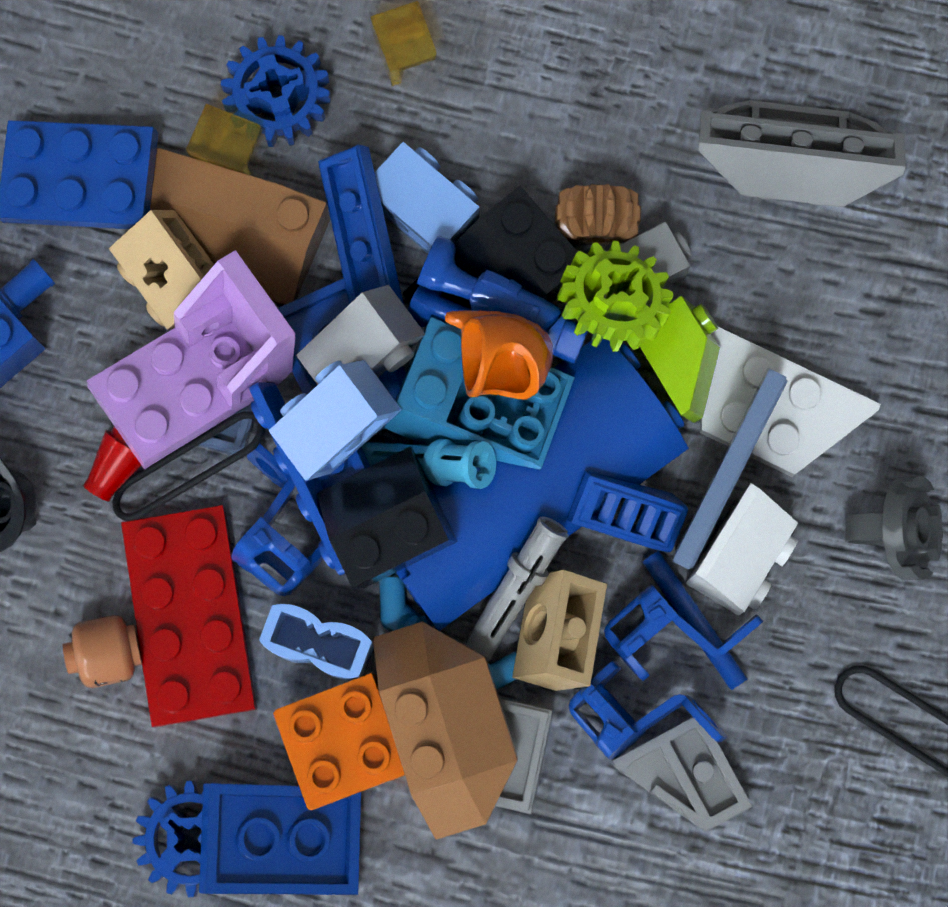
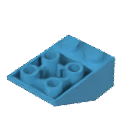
[384,317,575,470]

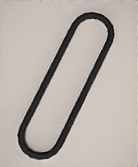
[112,411,265,521]
[834,666,948,777]

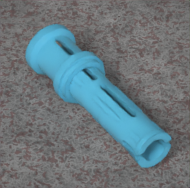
[361,439,496,489]

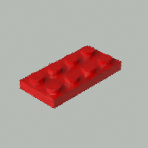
[121,505,257,728]

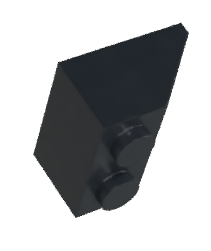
[317,446,458,588]

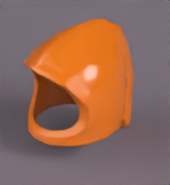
[445,310,553,400]

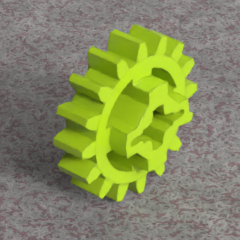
[557,240,674,352]

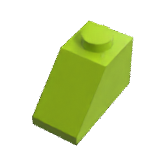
[640,296,720,423]

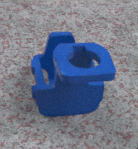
[231,444,323,596]
[604,584,763,681]
[569,661,728,760]

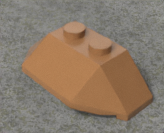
[373,621,518,840]

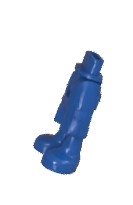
[408,236,588,364]

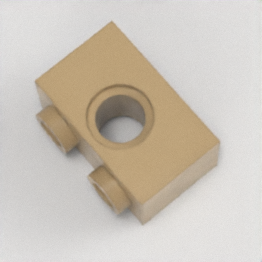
[512,570,607,691]

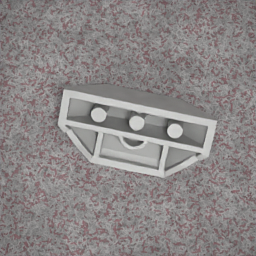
[698,100,906,207]

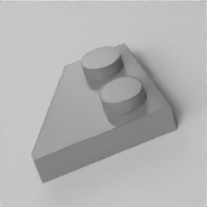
[612,717,753,832]

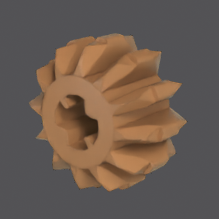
[555,184,641,246]

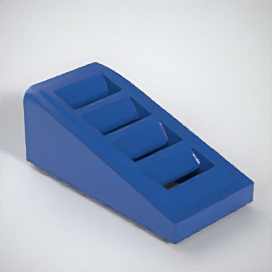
[567,472,688,552]

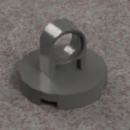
[845,476,943,580]

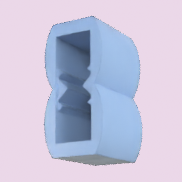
[259,604,374,681]

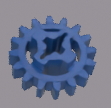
[221,35,331,147]
[132,781,203,898]

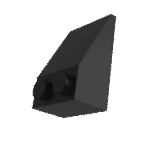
[403,185,577,328]

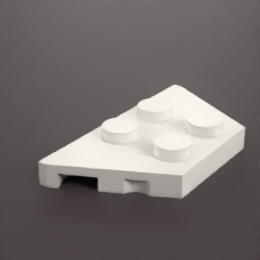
[700,326,881,477]

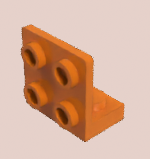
[273,673,405,810]

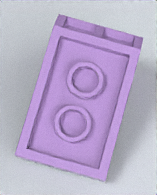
[87,250,295,469]

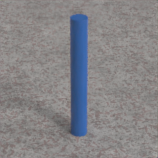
[642,551,748,690]

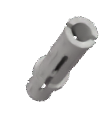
[462,516,569,662]

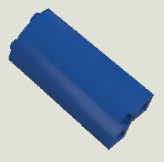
[396,339,689,631]

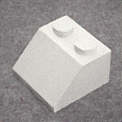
[686,483,798,616]

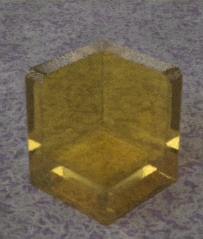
[370,1,437,86]
[186,104,262,176]

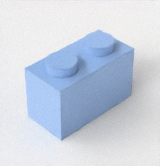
[375,142,479,253]
[269,360,402,481]

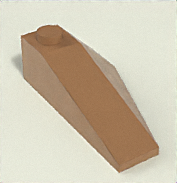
[150,147,330,306]

